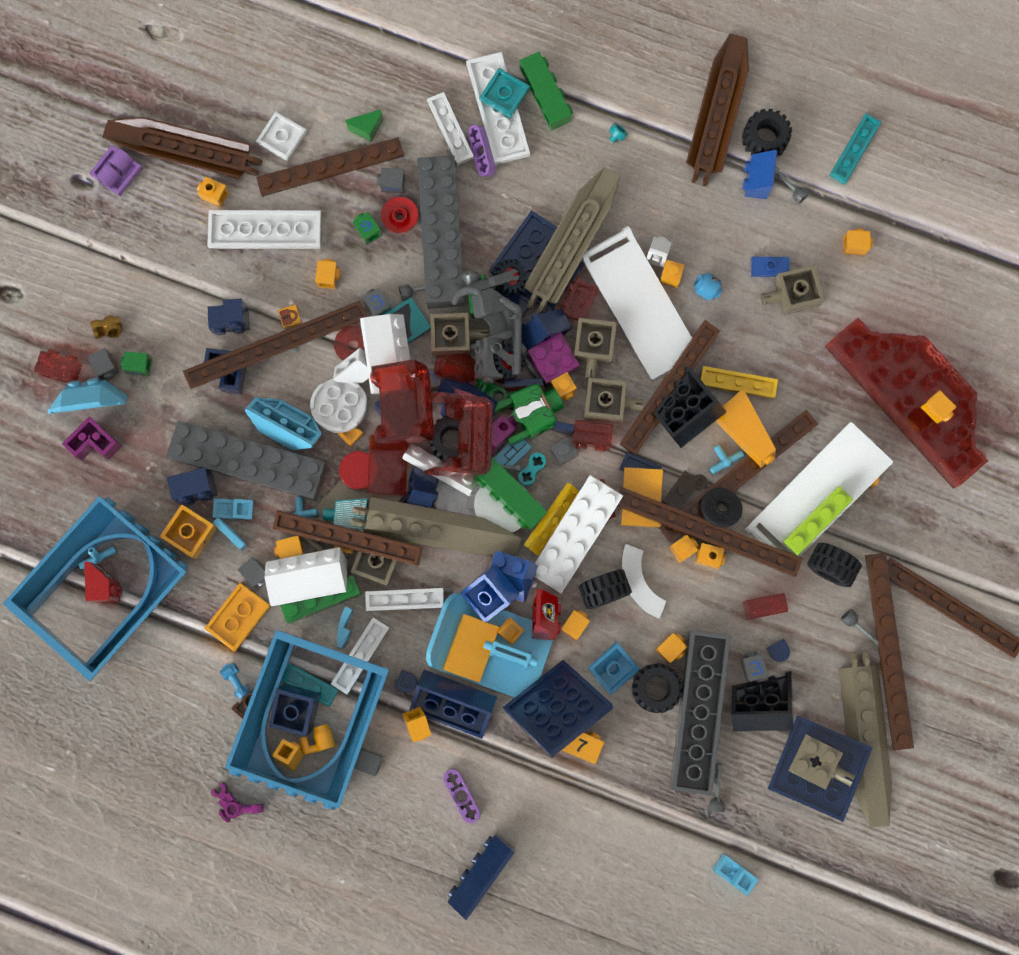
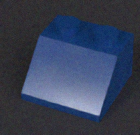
[742,150,777,199]
[490,551,538,602]
[460,564,520,623]

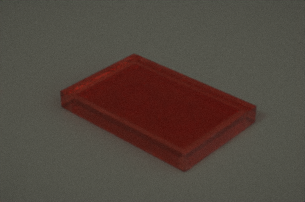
[367,435,408,496]

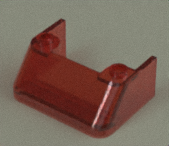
[424,392,493,477]

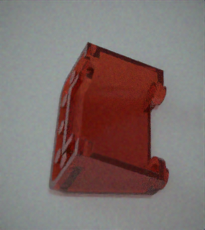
[370,359,434,444]

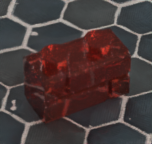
[34,349,82,383]
[572,420,613,452]
[743,593,788,620]

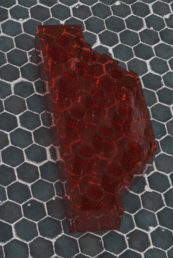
[825,317,988,489]

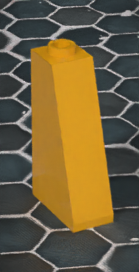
[715,389,776,467]

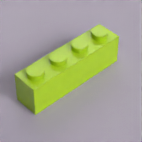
[782,486,854,555]

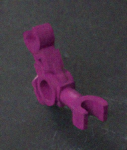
[211,783,264,823]

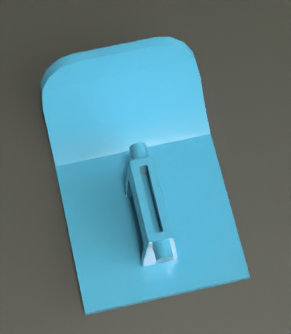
[426,593,553,697]

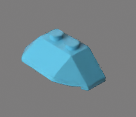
[48,378,128,414]
[245,397,322,450]

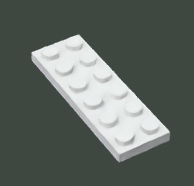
[466,52,530,165]
[207,210,322,249]
[534,475,623,594]

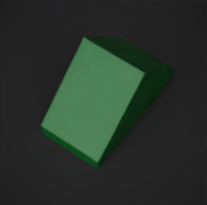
[345,109,383,142]

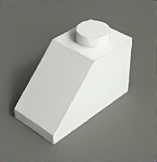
[647,236,672,268]
[333,348,369,383]

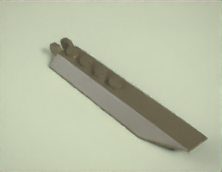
[524,167,621,313]
[350,497,521,556]
[839,650,892,827]

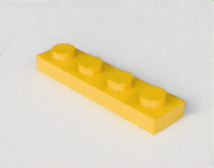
[700,366,778,399]
[524,482,580,557]

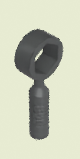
[521,344,541,379]

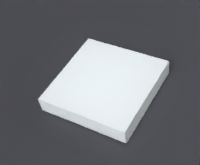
[256,111,307,162]

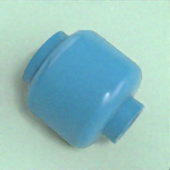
[693,273,723,301]

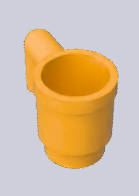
[299,724,336,755]

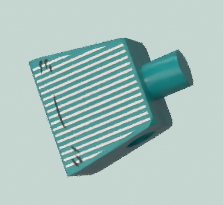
[323,498,369,531]

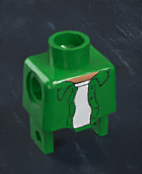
[494,384,564,447]

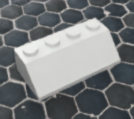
[360,314,415,394]
[264,547,348,606]

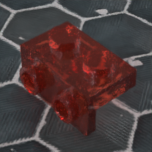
[561,276,598,321]

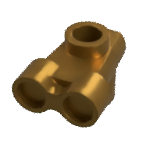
[90,315,123,339]

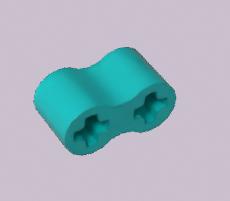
[518,453,546,488]

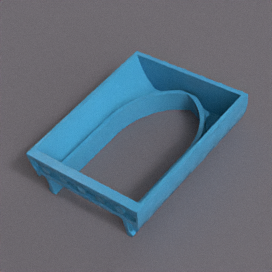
[2,496,188,682]
[225,630,389,810]

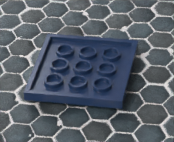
[489,210,589,311]
[503,660,613,758]
[768,715,873,822]

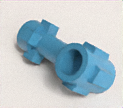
[220,662,250,699]

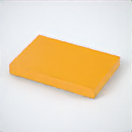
[621,468,663,527]
[204,582,271,652]
[442,614,499,683]

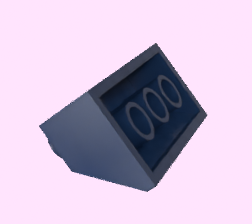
[409,670,497,739]
[447,834,515,920]

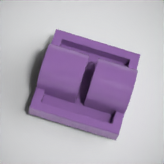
[89,145,143,197]

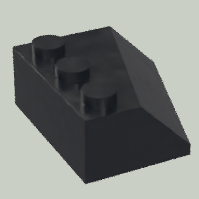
[653,366,726,448]
[731,671,794,731]

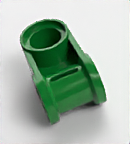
[476,379,508,404]

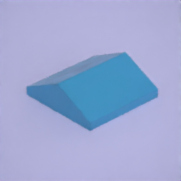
[587,641,640,695]

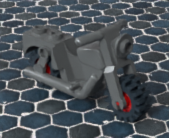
[451,259,527,383]

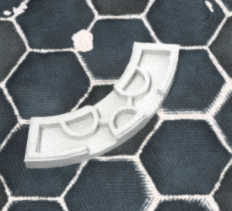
[622,544,666,619]

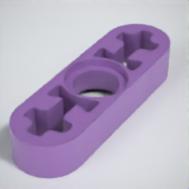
[468,125,496,177]
[443,769,480,823]

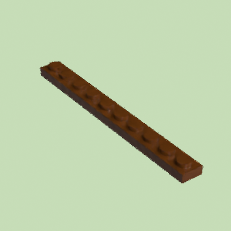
[183,301,367,390]
[658,410,818,543]
[617,487,803,577]
[865,553,914,750]

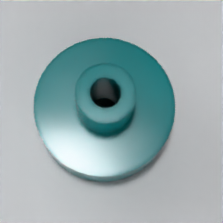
[609,123,628,143]

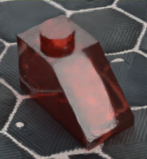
[433,354,476,383]

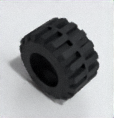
[742,108,792,156]
[429,414,477,465]
[807,543,862,587]
[578,569,632,609]
[631,663,683,713]

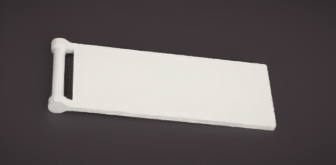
[582,226,692,380]
[745,422,893,557]

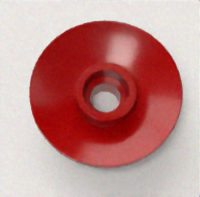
[381,197,418,233]

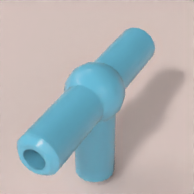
[709,445,744,474]
[294,497,318,517]
[78,546,117,569]

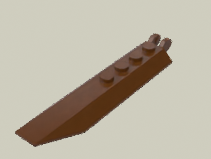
[686,34,749,186]
[102,117,263,179]

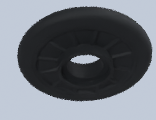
[701,488,743,527]

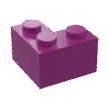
[62,416,122,460]

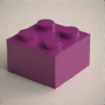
[527,333,579,388]

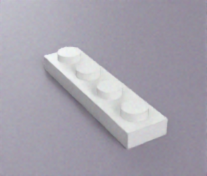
[427,92,474,166]
[402,444,477,496]
[365,588,444,611]
[331,618,390,695]

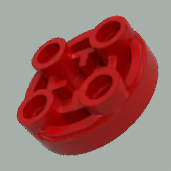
[339,451,378,490]

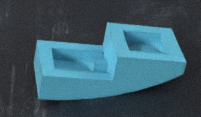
[212,498,253,520]
[337,606,354,649]
[712,853,759,896]

